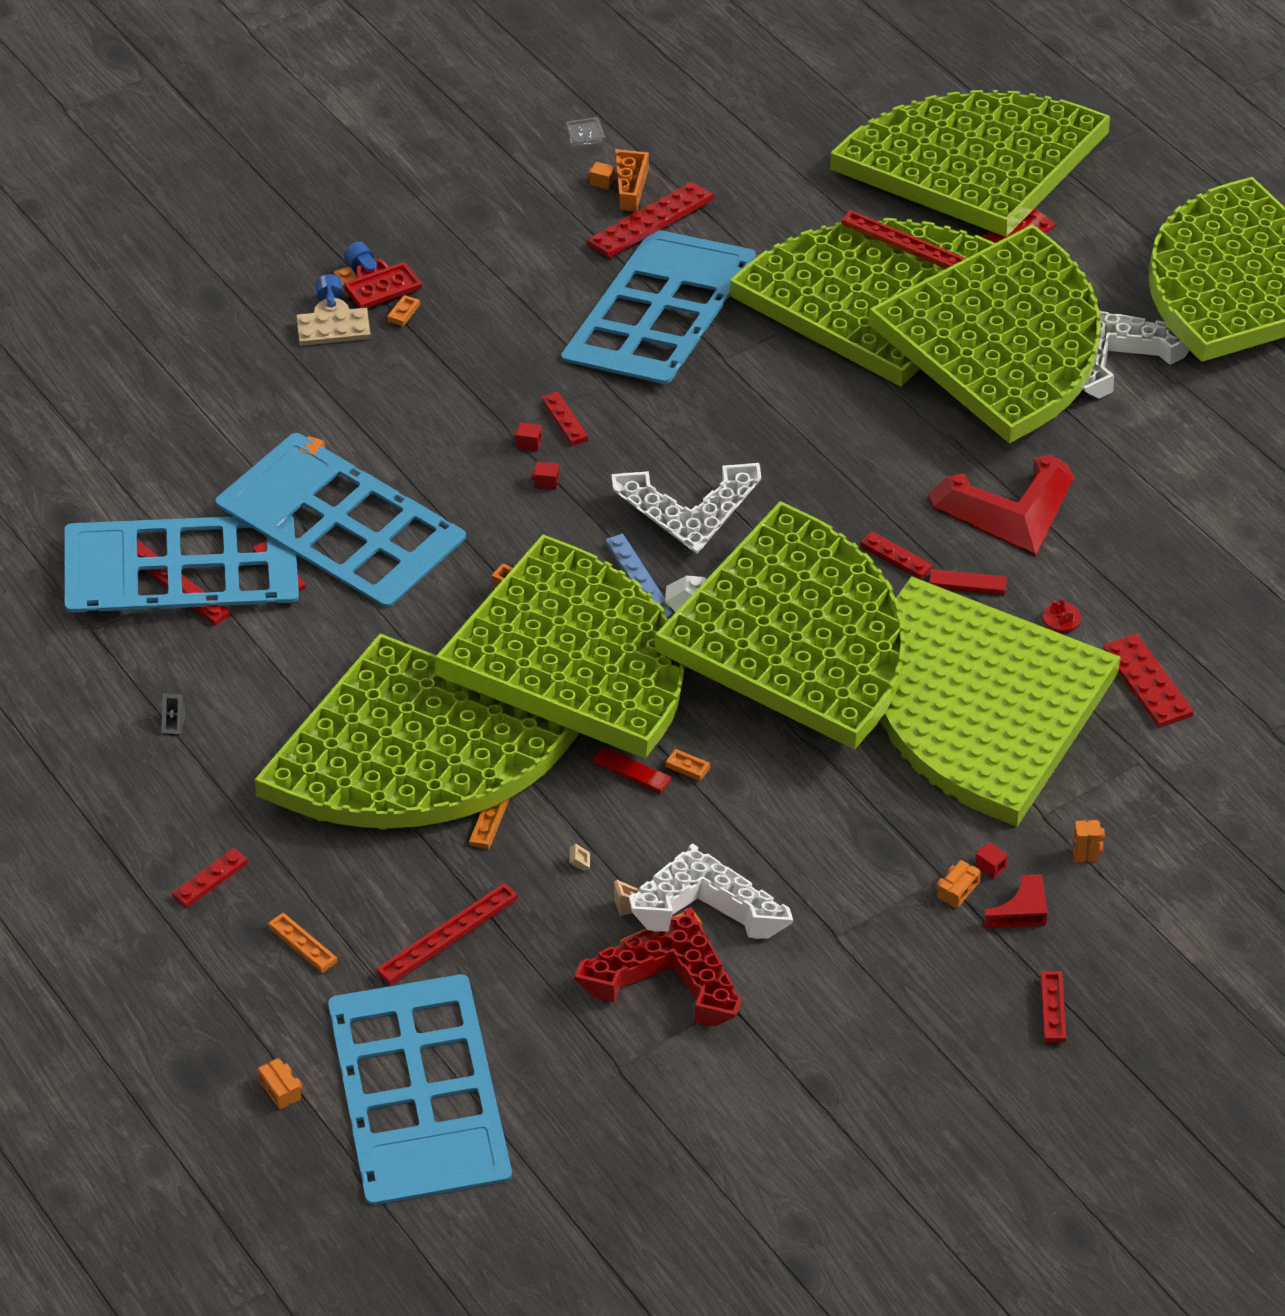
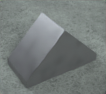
[161,694,186,734]

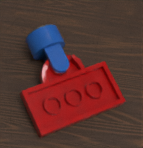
[343,242,422,308]

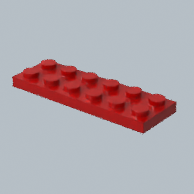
[1103,634,1194,728]

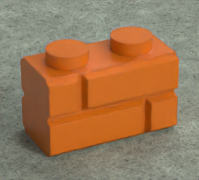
[1072,820,1105,863]
[936,860,981,908]
[257,1058,303,1109]

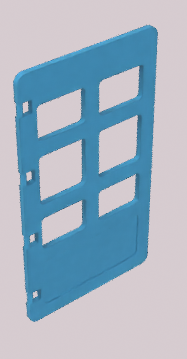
[561,230,756,384]
[216,433,466,607]
[65,516,299,612]
[328,974,512,1205]

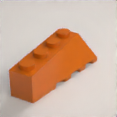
[615,149,649,212]

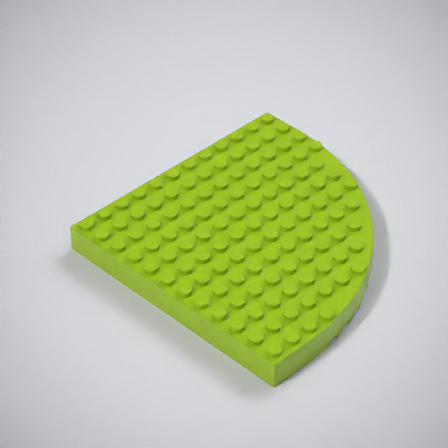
[830,90,1110,237]
[1148,177,1285,362]
[729,218,995,387]
[869,224,1101,444]
[655,501,905,750]
[434,535,684,759]
[880,577,1120,827]
[255,634,580,830]

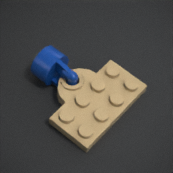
[297,274,371,346]

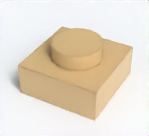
[570,844,590,872]

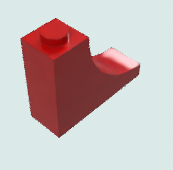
[984,875,1048,929]

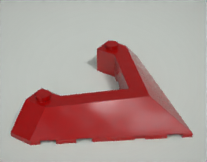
[928,455,1074,557]
[574,907,741,1027]

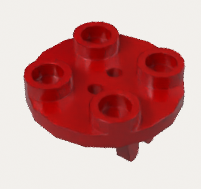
[1042,598,1081,634]

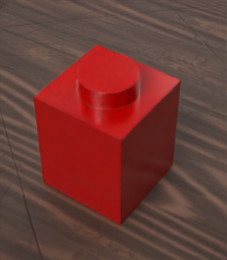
[514,423,542,451]
[531,462,559,490]
[975,842,1008,879]

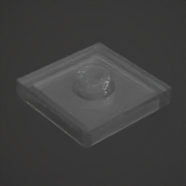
[565,117,605,147]

